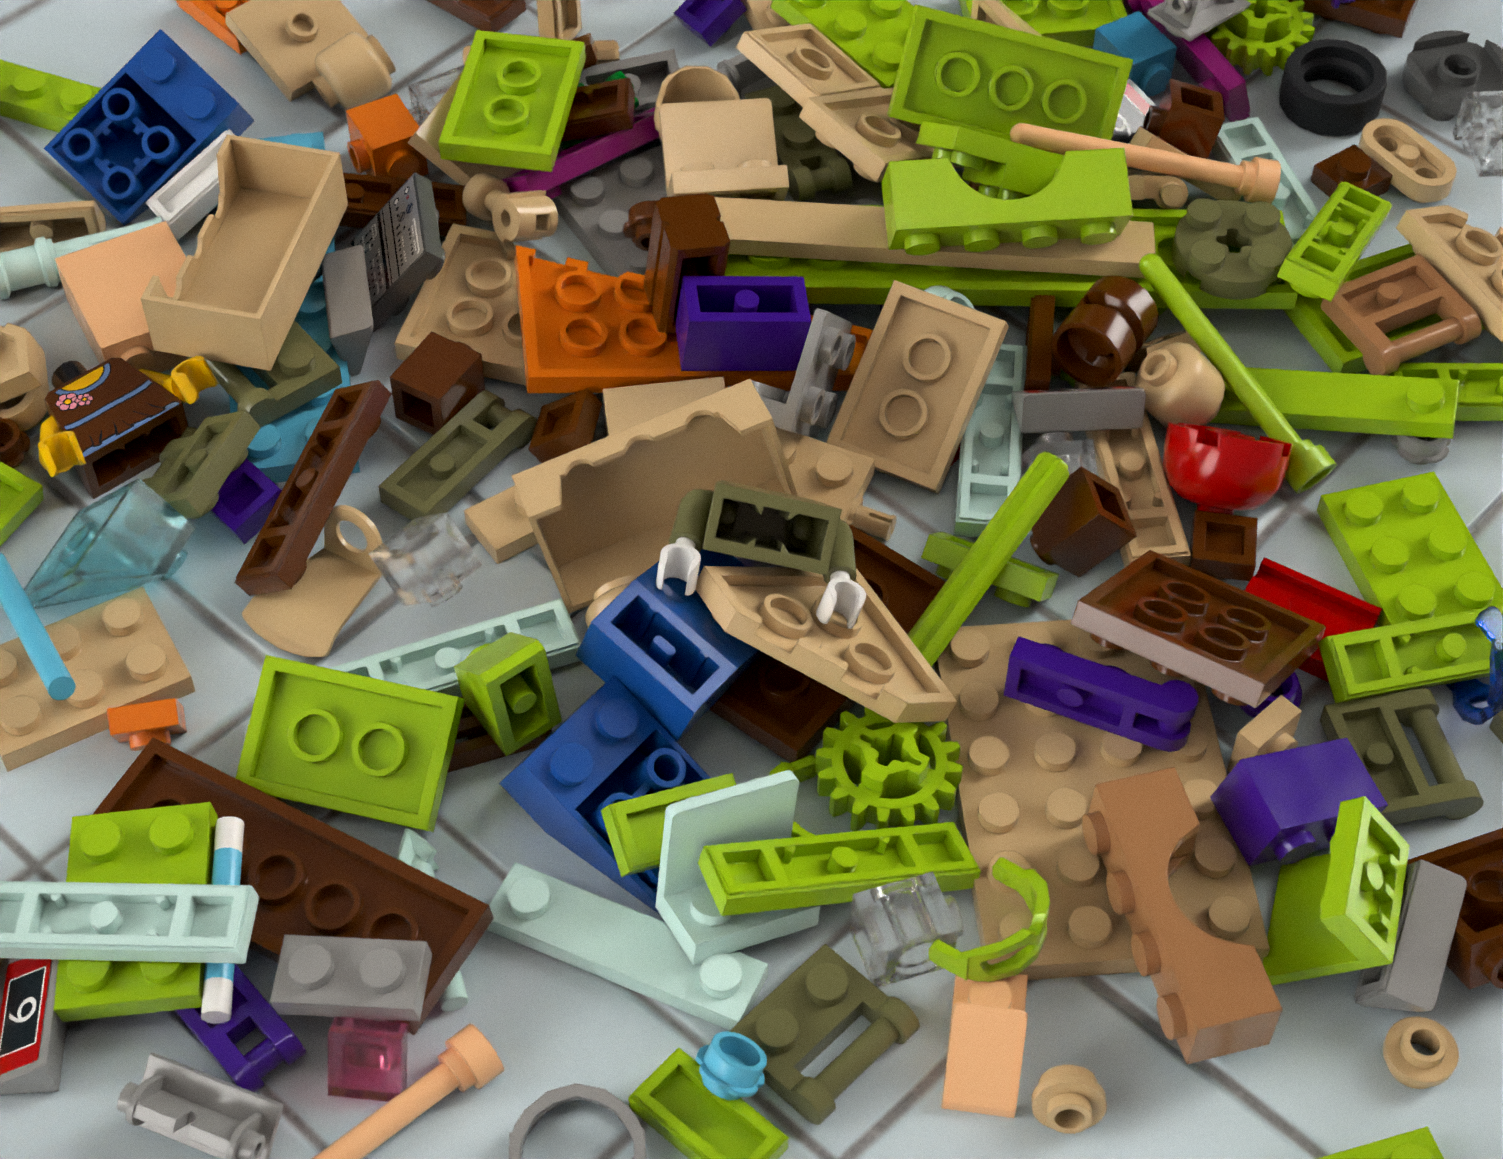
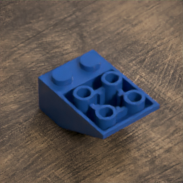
[44,29,255,226]
[575,549,764,742]
[499,675,711,915]

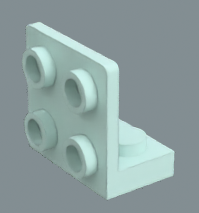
[655,770,821,965]

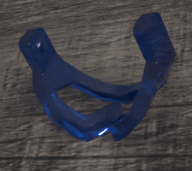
[1445,606,1503,725]

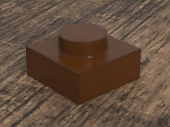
[1310,144,1393,197]
[528,388,603,463]
[1189,510,1258,582]

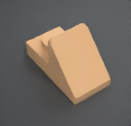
[941,974,1028,1118]

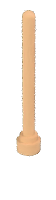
[1010,123,1281,204]
[312,1024,504,1159]

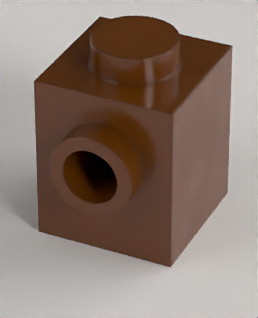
[1142,78,1225,159]
[390,331,485,435]
[1030,466,1137,577]

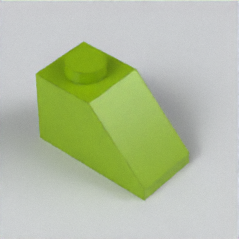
[454,632,562,756]

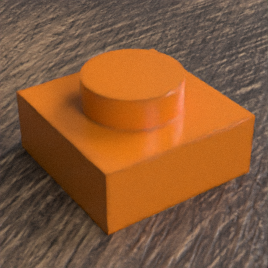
[107,698,187,751]

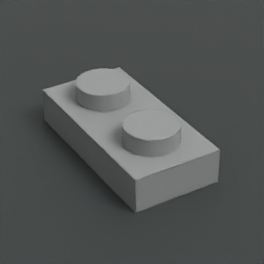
[270,935,432,1022]

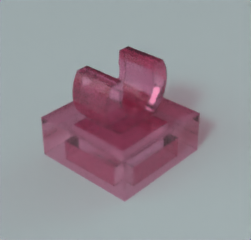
[328,1016,408,1102]

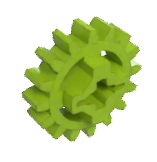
[1204,0,1315,76]
[815,707,963,831]

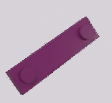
[1122,0,1251,122]
[502,107,662,199]

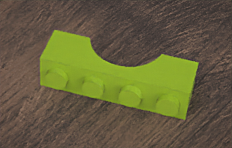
[881,148,1133,256]

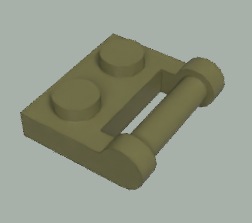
[186,320,342,427]
[1319,688,1484,825]
[729,944,920,1125]

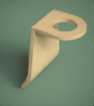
[242,505,382,657]

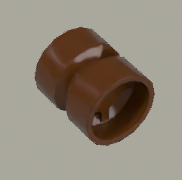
[1051,276,1159,387]

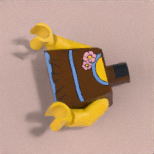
[38,356,219,499]

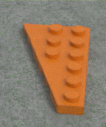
[514,245,873,393]

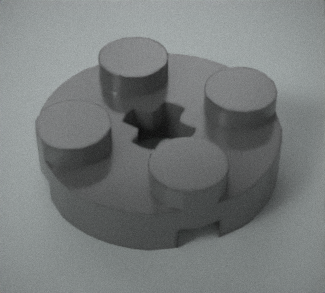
[1402,30,1503,121]

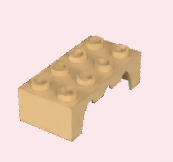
[141,134,348,371]
[512,379,798,614]

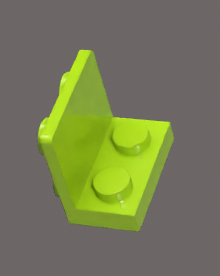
[1262,796,1410,985]

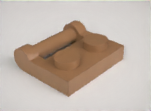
[1320,254,1482,375]

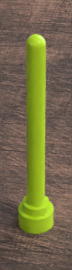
[1139,253,1337,494]

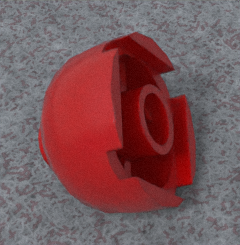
[1163,422,1293,515]

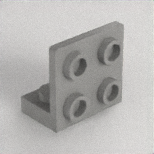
[728,308,856,438]

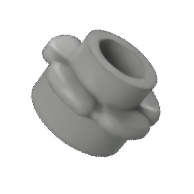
[1390,435,1451,465]

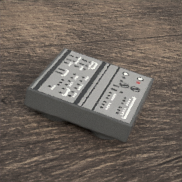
[348,172,445,332]

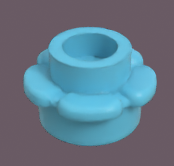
[696,1031,767,1100]

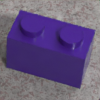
[675,276,812,371]
[1210,738,1388,866]

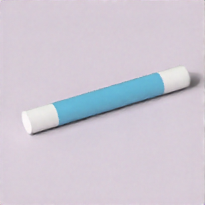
[201,816,244,1024]

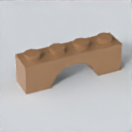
[1082,767,1283,1064]

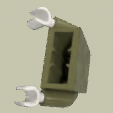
[656,480,866,629]

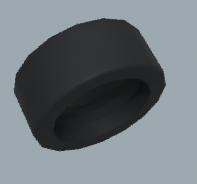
[1279,39,1387,137]

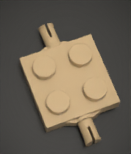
[776,427,897,541]

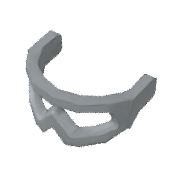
[509,1083,646,1159]

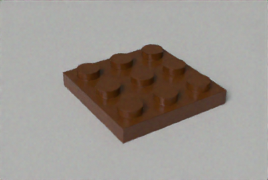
[1071,550,1326,708]

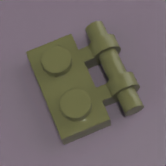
[125,410,261,531]

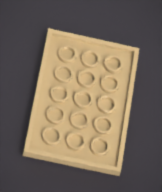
[934,620,1270,980]

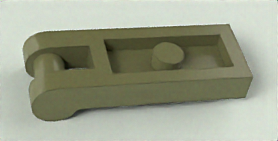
[744,85,852,202]
[378,390,537,530]

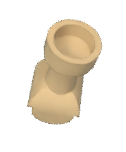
[462,172,558,243]

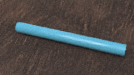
[0,553,76,700]

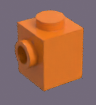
[346,93,429,179]

